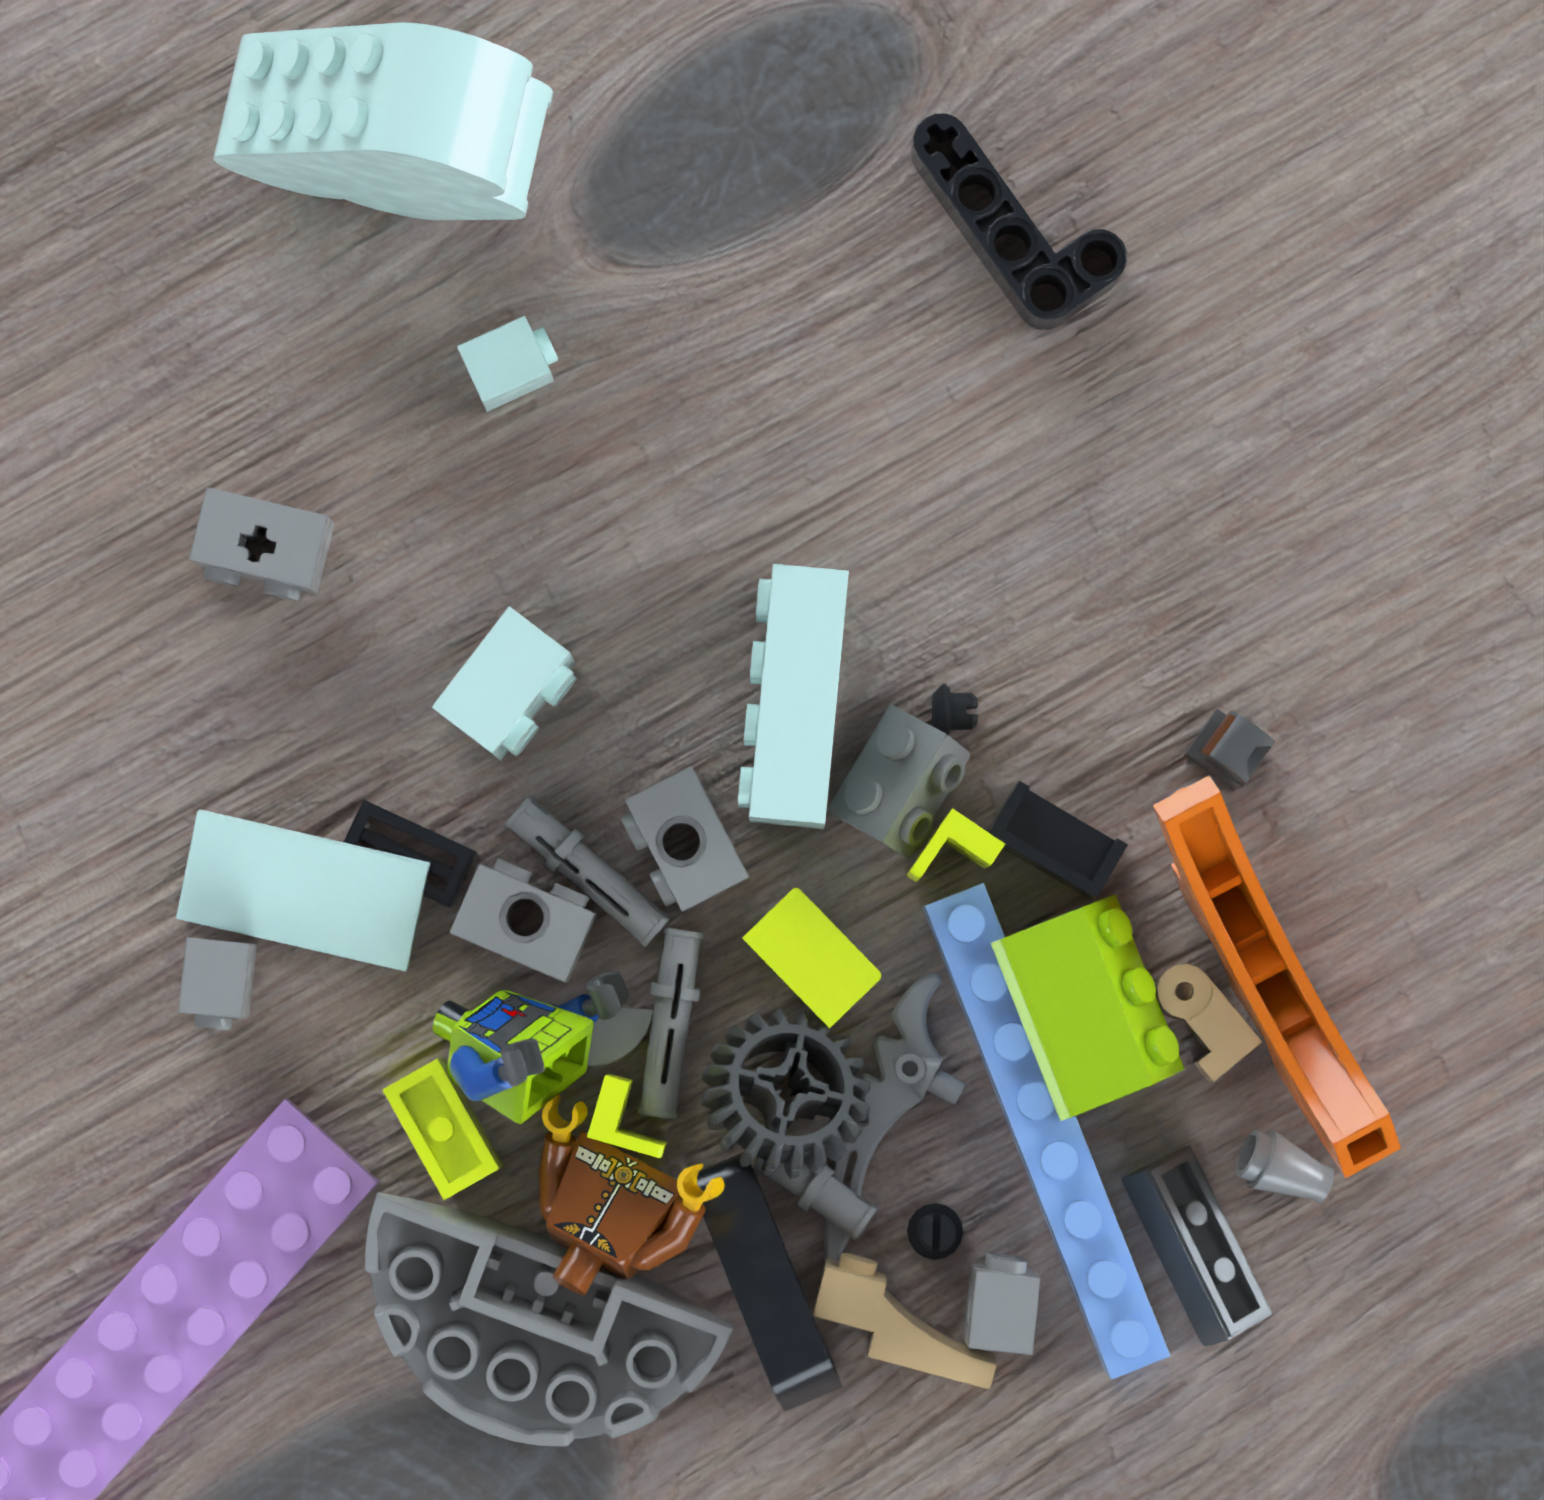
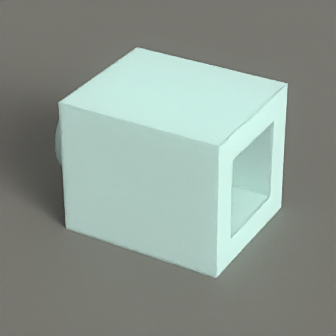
[457,316,559,412]

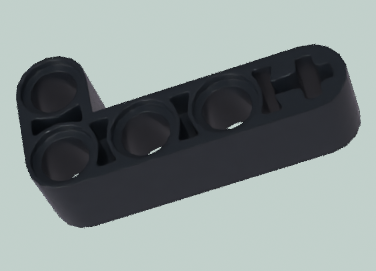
[911,113,1127,330]
[697,1152,843,1412]

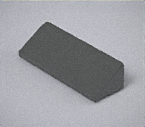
[1122,1145,1273,1346]

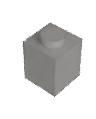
[178,937,257,1030]

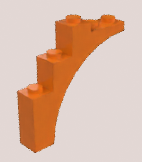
[1153,776,1401,1179]

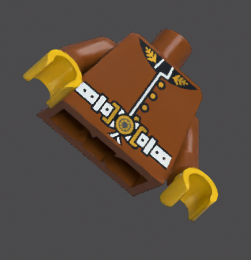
[539,1094,725,1296]

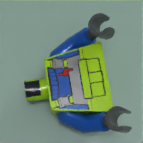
[433,971,629,1125]

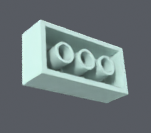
[738,564,849,829]

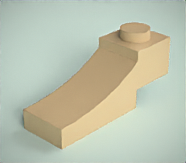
[813,1253,996,1390]

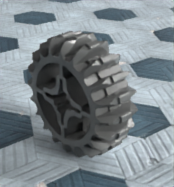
[701,1008,870,1179]

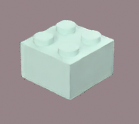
[432,606,577,761]

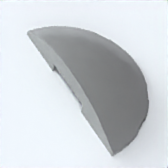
[365,1192,734,1447]

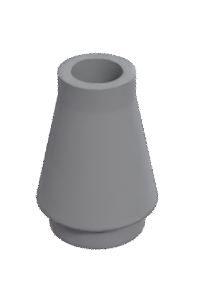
[1236,1130,1335,1203]

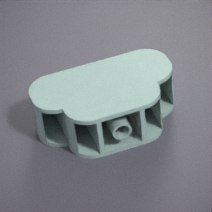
[213,22,553,220]

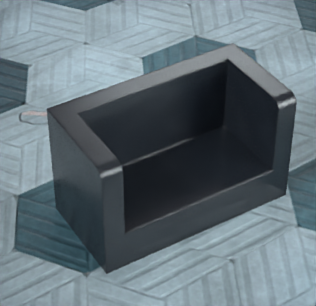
[987,780,1128,900]

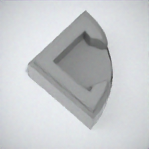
[587,1007,654,1066]

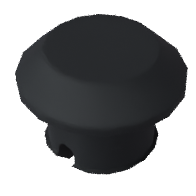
[932,683,978,735]
[907,1203,963,1260]

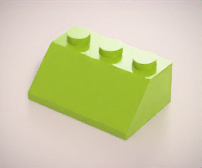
[991,894,1185,1121]

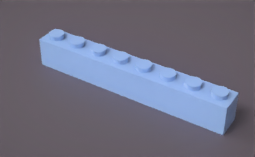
[922,883,1170,1380]

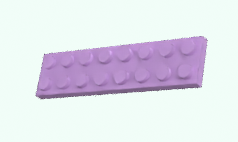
[0,1098,380,1500]

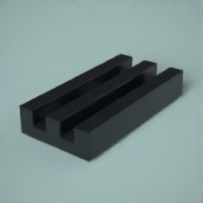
[344,799,478,908]

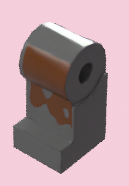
[1184,709,1275,791]

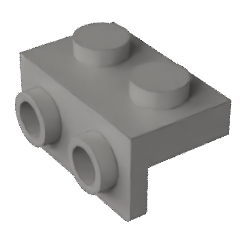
[827,704,970,859]

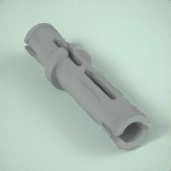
[504,795,671,947]
[637,927,704,1119]

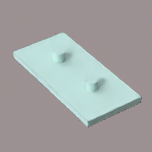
[176,809,430,972]

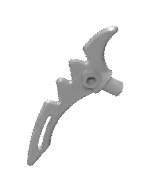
[824,973,966,1263]

